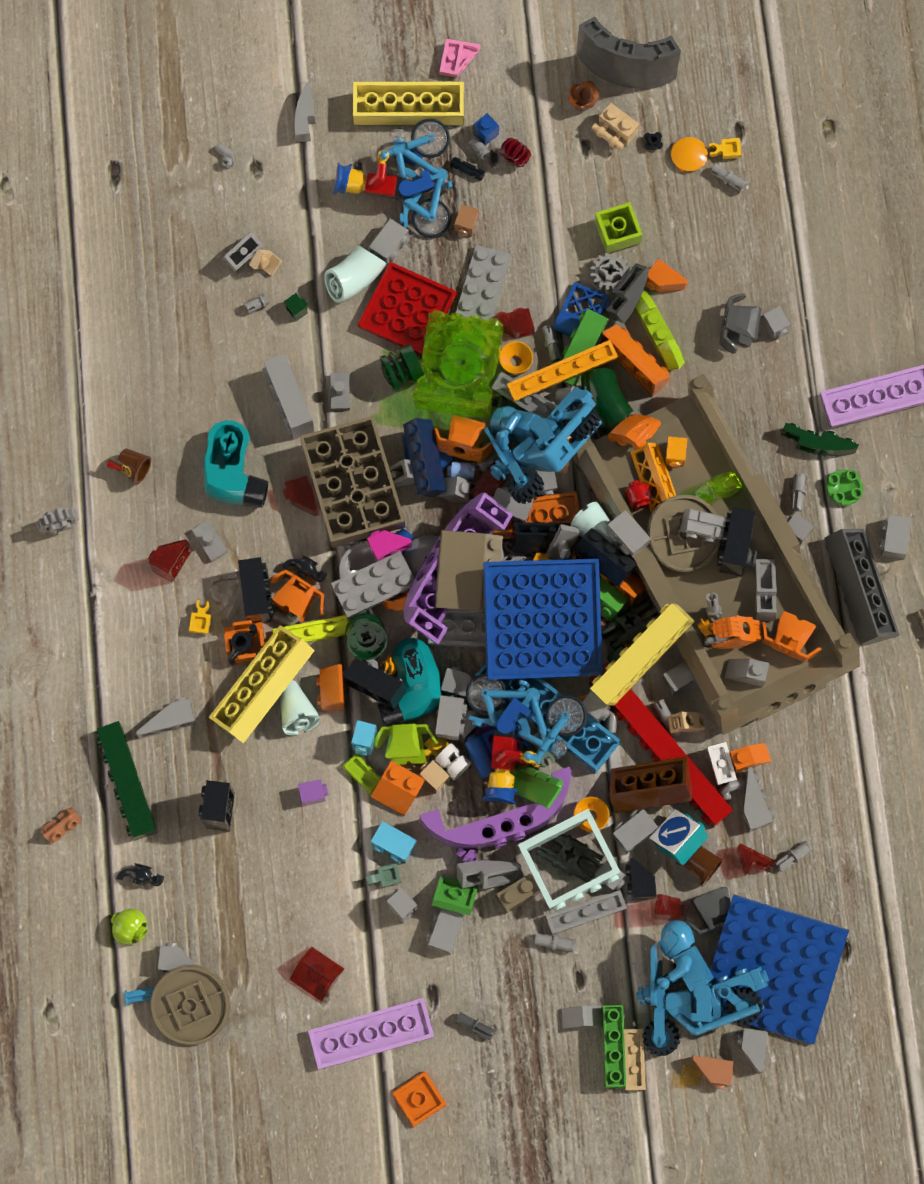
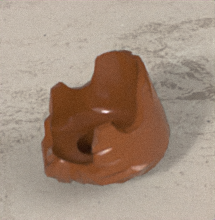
[568,81,599,110]

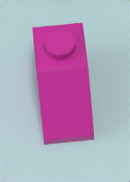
[367,530,412,562]

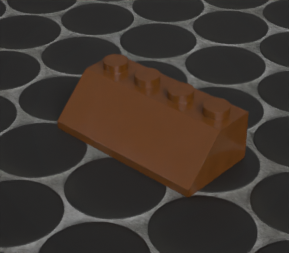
[610,757,692,813]

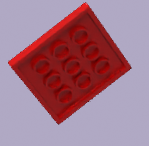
[358,262,457,357]

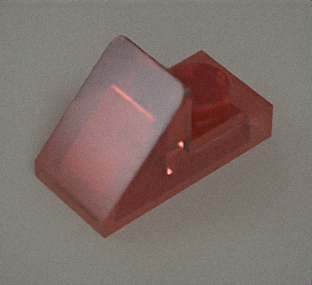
[736,843,776,875]

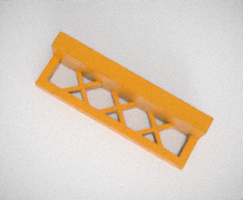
[630,443,676,513]

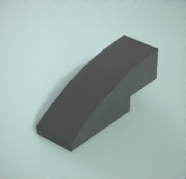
[606,263,649,323]

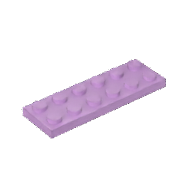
[820,365,924,429]
[308,998,434,1070]

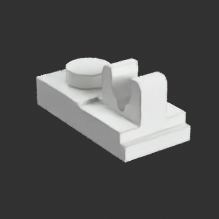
[707,742,737,785]

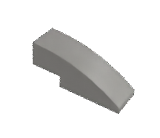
[294,82,316,143]
[755,559,777,621]
[457,860,521,889]

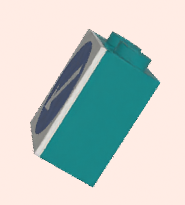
[650,809,709,865]

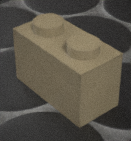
[496,874,541,914]

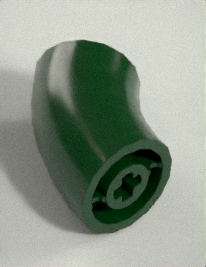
[580,368,633,434]

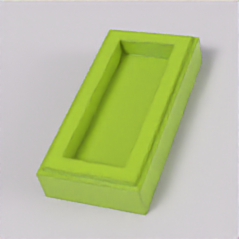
[342,753,381,794]

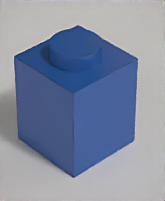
[473,113,499,146]

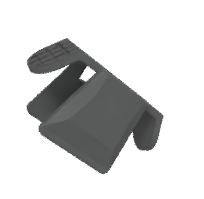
[719,293,761,354]
[683,887,746,934]

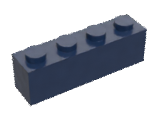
[403,418,447,497]

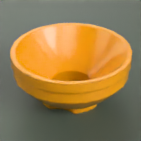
[499,341,533,375]
[574,797,609,833]

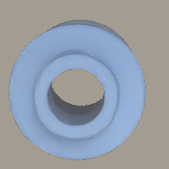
[447,462,475,481]

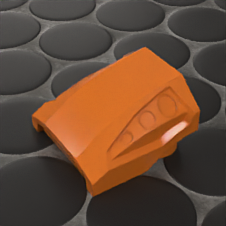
[607,414,661,449]

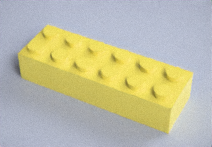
[353,82,464,125]
[590,603,695,705]
[209,625,315,743]

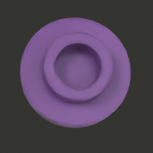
[456,848,477,863]

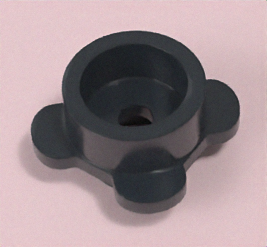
[644,132,663,150]

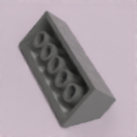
[824,529,900,645]

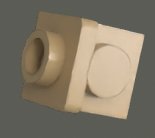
[249,249,282,275]

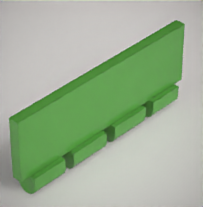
[510,764,563,809]

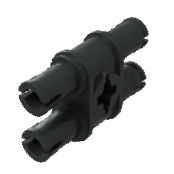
[601,598,660,651]
[537,834,604,883]

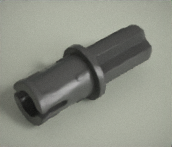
[455,1012,495,1040]

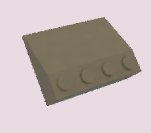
[435,530,503,613]

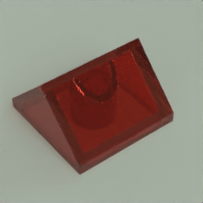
[289,947,344,1002]

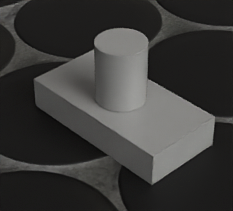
[330,372,350,411]
[192,520,228,562]
[546,524,579,560]

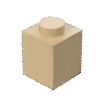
[419,760,450,793]

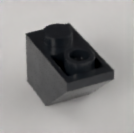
[625,858,657,900]

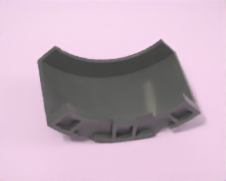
[576,17,681,88]

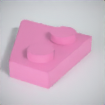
[439,39,481,78]

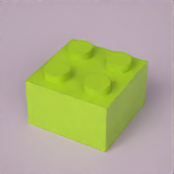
[594,202,643,253]

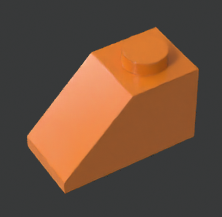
[645,259,688,293]
[729,743,771,774]

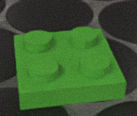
[432,876,479,915]

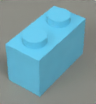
[351,720,378,756]
[371,821,417,864]

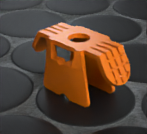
[434,415,494,463]
[269,570,325,623]
[761,611,822,663]
[708,615,762,650]

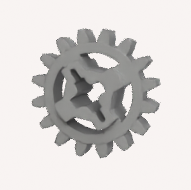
[590,253,630,293]
[36,508,79,534]

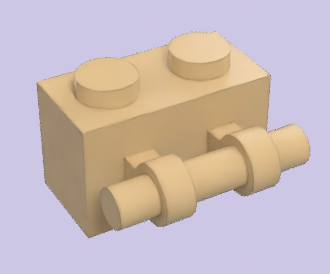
[591,103,640,150]

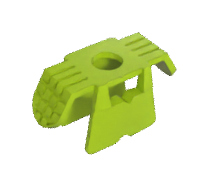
[374,724,439,765]

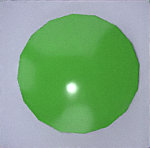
[826,469,863,506]

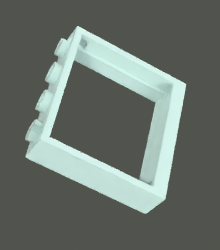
[518,809,622,911]

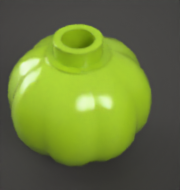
[111,908,148,945]

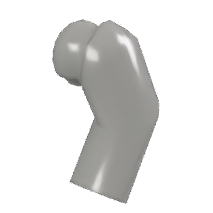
[215,143,235,168]

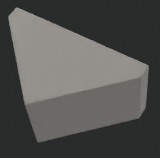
[561,1006,603,1029]

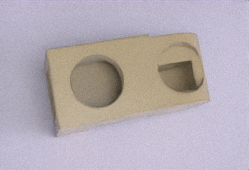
[668,712,705,734]

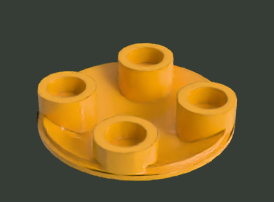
[671,137,708,172]

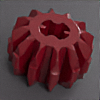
[499,137,531,167]

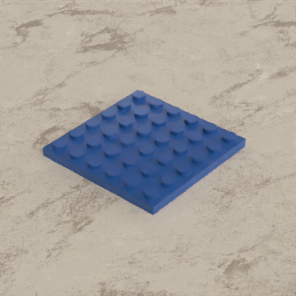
[483,559,603,680]
[710,894,849,1045]

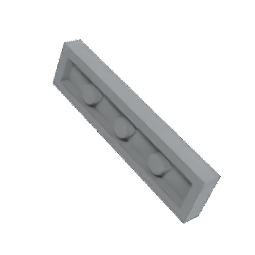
[546,890,627,935]

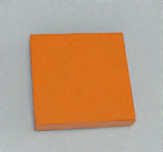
[392,1071,447,1127]

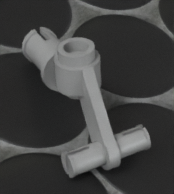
[704,592,732,646]

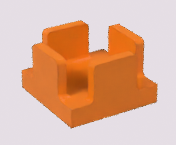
[224,620,266,666]

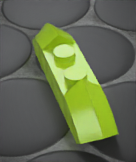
[634,290,685,370]

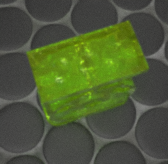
[413,310,504,419]

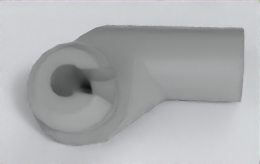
[273,611,300,626]
[605,709,617,734]
[719,778,745,801]

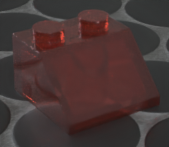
[148,539,192,583]

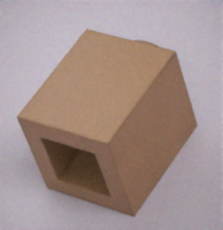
[454,204,479,236]

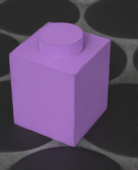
[298,779,328,806]

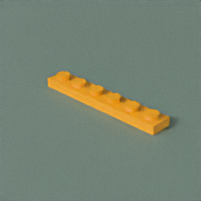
[506,340,618,402]

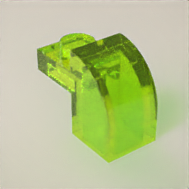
[695,471,743,506]

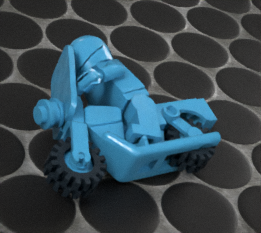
[484,387,602,504]
[636,920,769,1056]

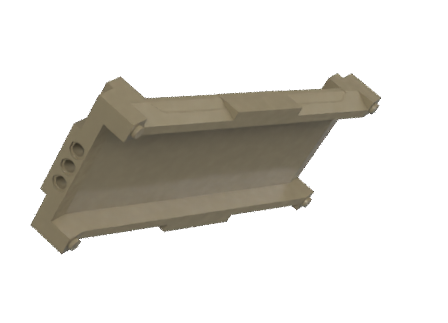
[568,374,860,735]

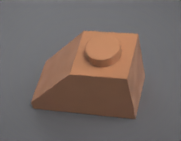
[692,1055,734,1090]

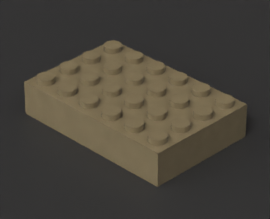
[300,416,405,548]

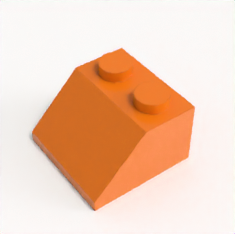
[316,664,345,712]
[370,761,425,816]

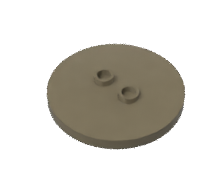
[646,495,721,572]
[150,965,231,1045]

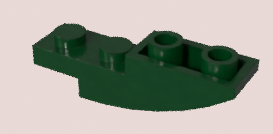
[781,423,859,456]

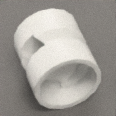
[434,743,471,780]

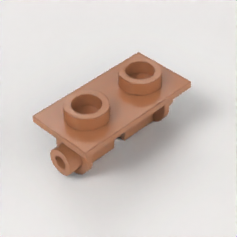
[41,807,82,845]

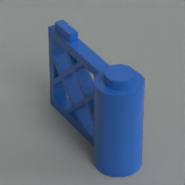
[553,282,611,336]
[464,725,532,779]

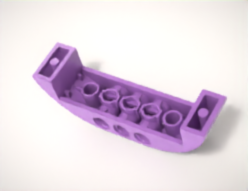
[404,492,513,644]
[420,767,571,850]

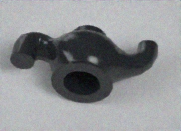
[281,555,328,582]
[228,624,257,665]
[116,863,165,886]

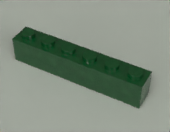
[95,721,157,841]

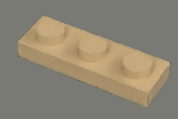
[624,1029,646,1091]

